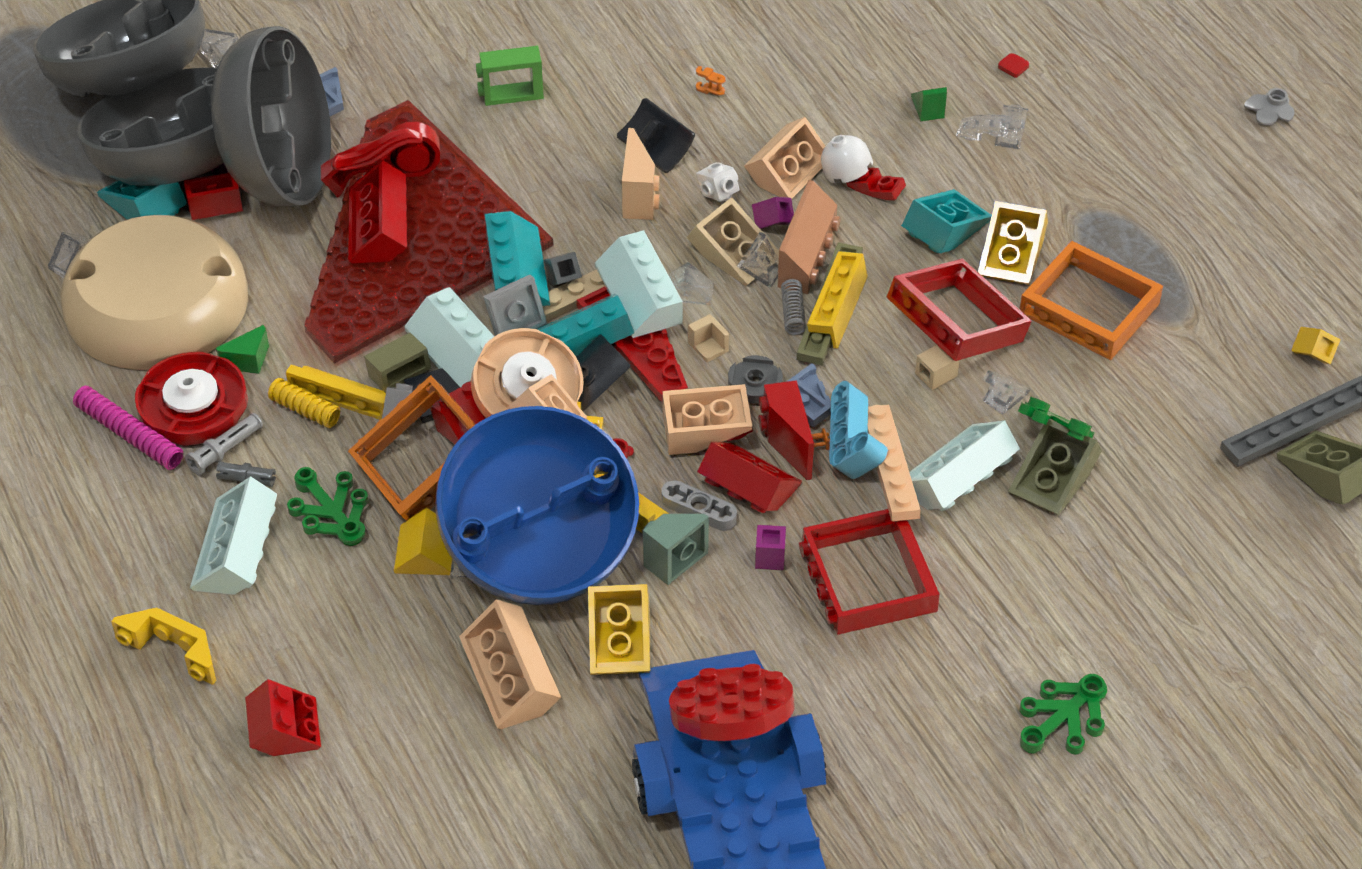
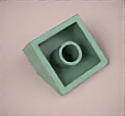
[643,514,709,585]

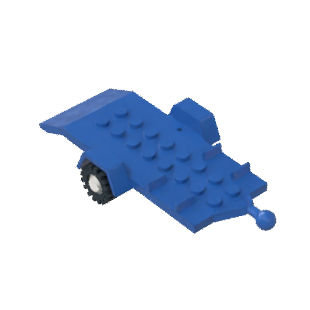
[632,650,826,869]

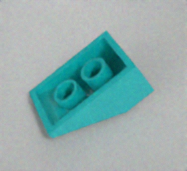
[97,180,187,220]
[901,189,992,253]

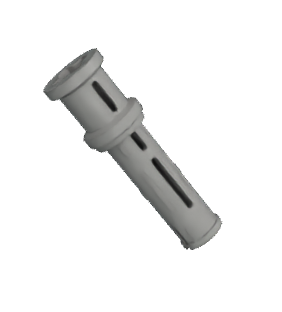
[185,413,263,475]

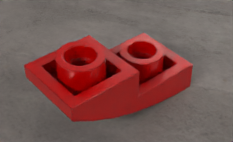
[846,168,906,201]

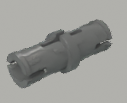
[216,461,276,487]

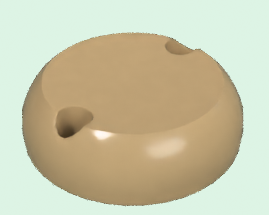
[61,215,248,370]

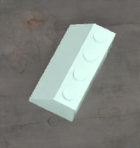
[595,230,683,338]
[404,287,495,387]
[909,420,1020,511]
[190,476,277,595]

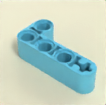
[829,381,888,479]

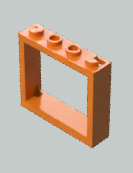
[1020,241,1163,360]
[348,375,476,520]

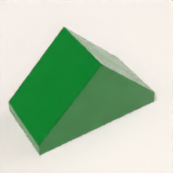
[911,87,947,122]
[216,325,269,374]

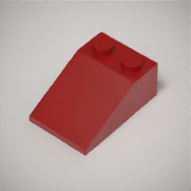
[758,380,814,480]

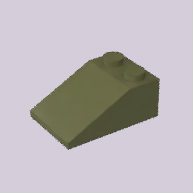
[1008,420,1102,516]
[1276,431,1362,505]

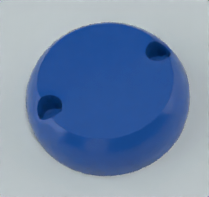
[435,406,639,605]

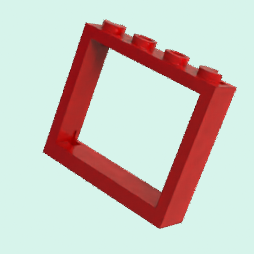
[886,258,1032,361]
[799,509,940,635]

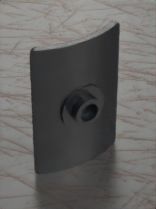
[617,98,695,173]
[576,334,630,412]

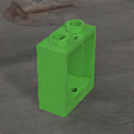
[476,45,544,106]

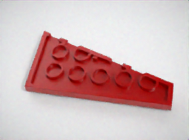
[576,286,688,403]

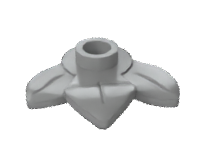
[1244,88,1294,125]

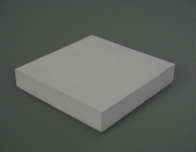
[483,275,547,336]

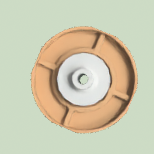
[471,328,583,418]

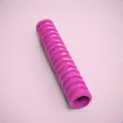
[73,385,184,470]

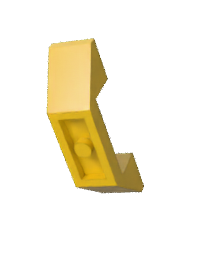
[111,607,216,685]

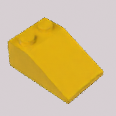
[978,201,1048,285]
[588,584,650,675]

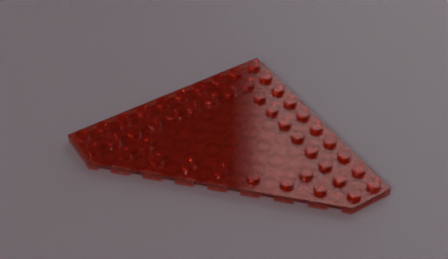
[304,100,554,364]

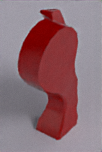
[321,122,440,198]

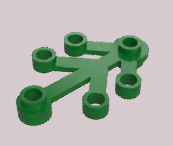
[1018,396,1095,441]
[287,467,369,546]
[1019,674,1107,755]

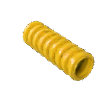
[268,378,341,428]

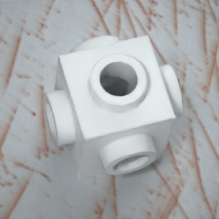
[696,162,740,202]

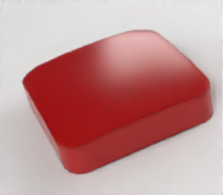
[998,53,1030,78]

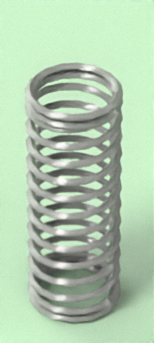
[781,279,806,335]

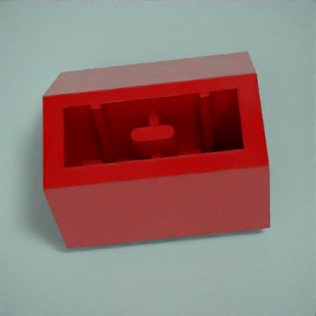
[184,173,243,220]
[245,679,321,756]

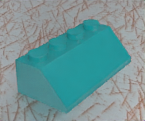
[485,211,550,306]
[537,294,634,356]

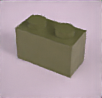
[364,333,431,393]

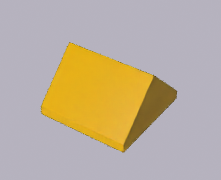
[394,508,454,575]

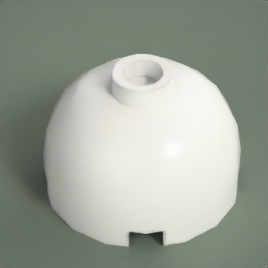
[821,135,873,183]

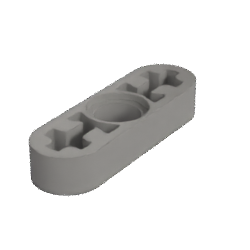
[662,481,737,531]

